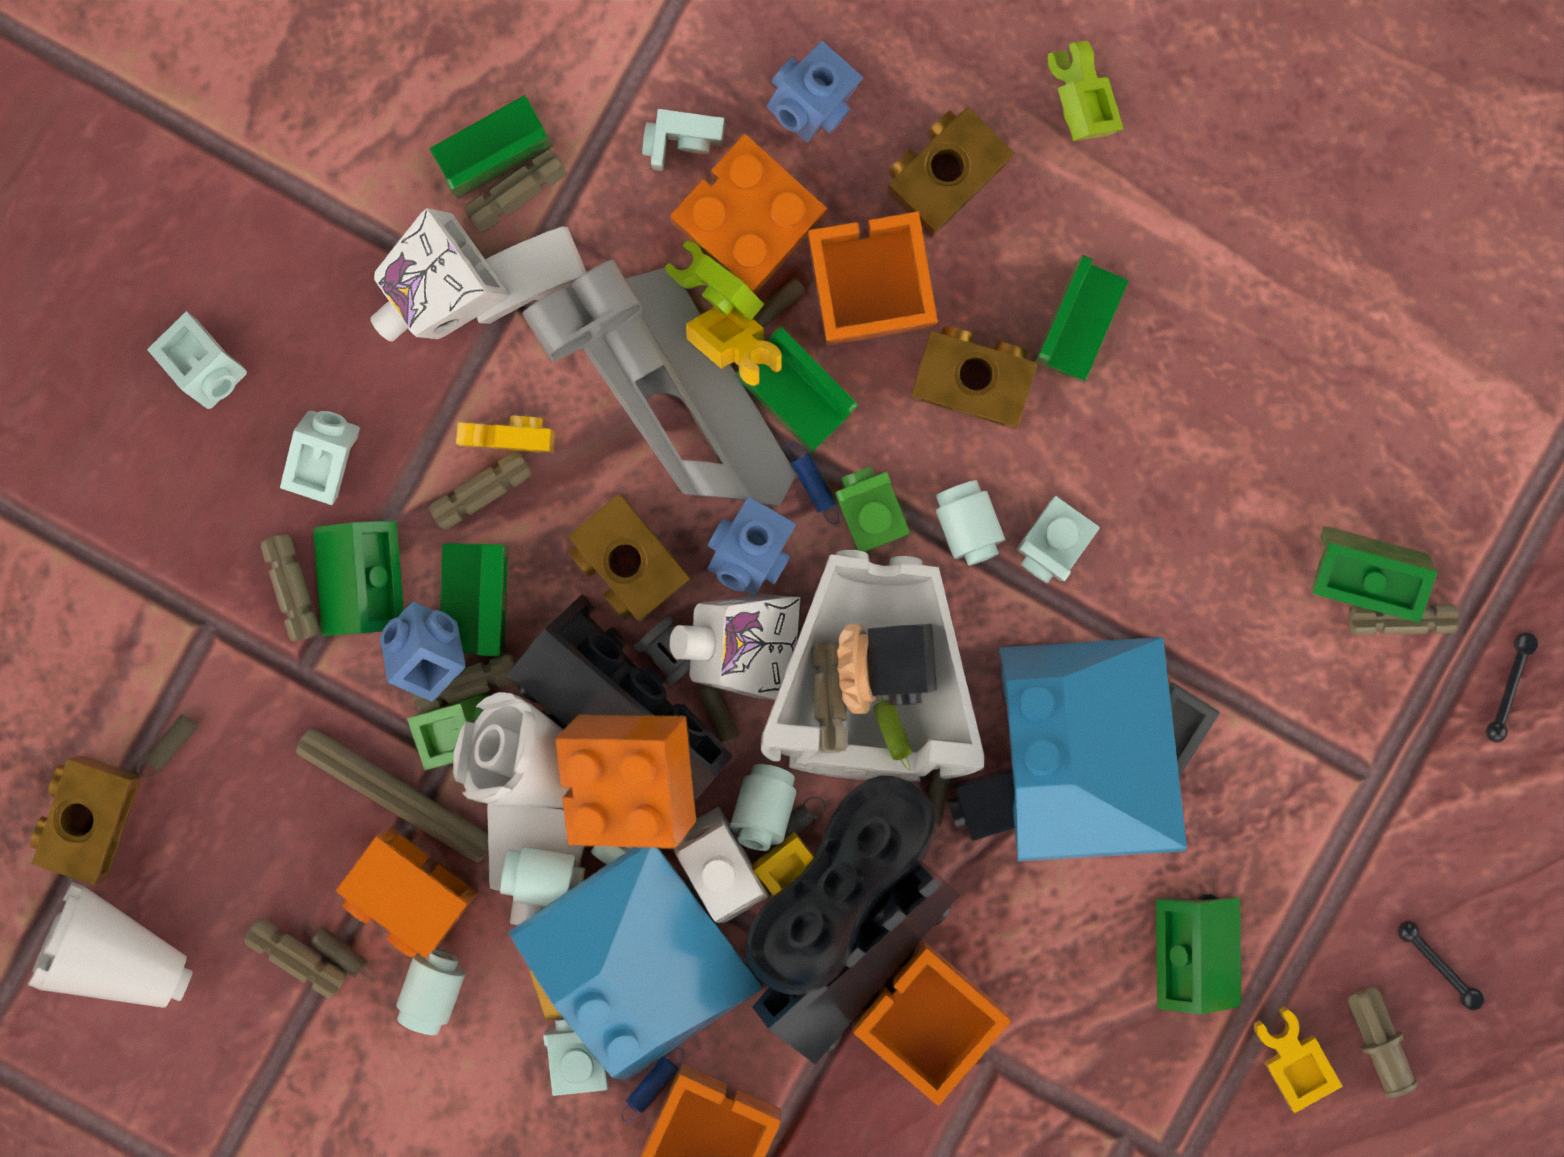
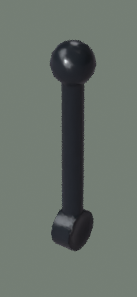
[1486,633,1538,743]
[1398,921,1484,1010]

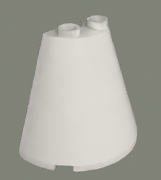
[761,550,984,781]

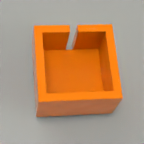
[670,133,827,295]
[808,211,938,346]
[555,714,696,848]
[336,827,479,959]
[852,940,1012,1107]
[639,1063,782,1157]

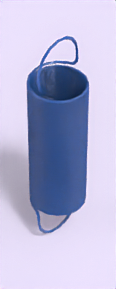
[788,442,839,524]
[622,1047,684,1122]

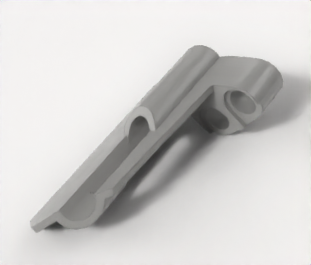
[522,259,797,506]

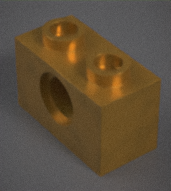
[887,106,1015,238]
[910,325,1038,429]
[568,493,691,621]
[30,755,143,886]

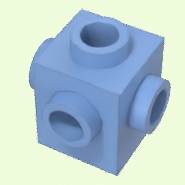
[766,41,863,143]
[707,496,796,597]
[380,601,466,702]

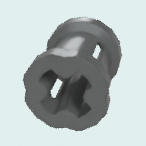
[633,614,691,687]

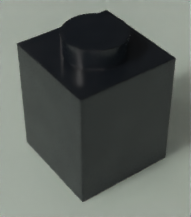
[868,623,937,705]
[947,766,1015,841]

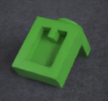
[835,466,911,552]
[407,692,490,770]

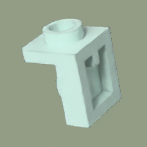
[642,109,725,171]
[147,311,247,409]
[280,411,360,505]
[1016,496,1100,584]
[543,1017,608,1096]

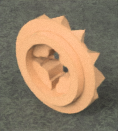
[837,624,877,714]

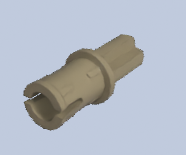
[1348,986,1419,1098]

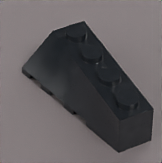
[507,594,732,802]
[752,862,959,1064]

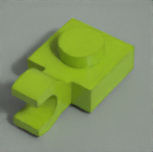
[1048,41,1124,141]
[665,241,764,321]

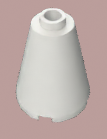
[453,692,571,808]
[28,882,193,1008]

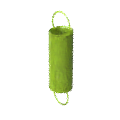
[873,696,912,771]

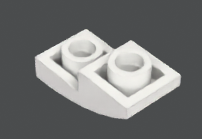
[477,226,587,324]

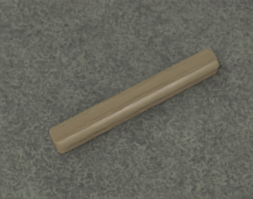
[296,729,489,862]

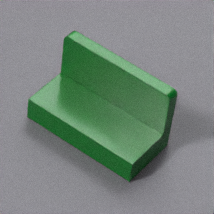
[429,95,553,199]
[1033,255,1129,383]
[735,327,858,454]
[313,520,404,636]
[1311,526,1438,623]
[440,543,509,656]
[1156,897,1241,1014]

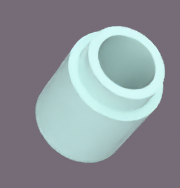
[936,480,1005,566]
[730,764,797,851]
[500,846,585,907]
[396,949,466,1035]

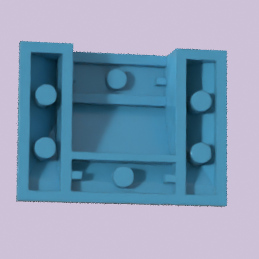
[999,637,1187,862]
[509,847,763,1081]

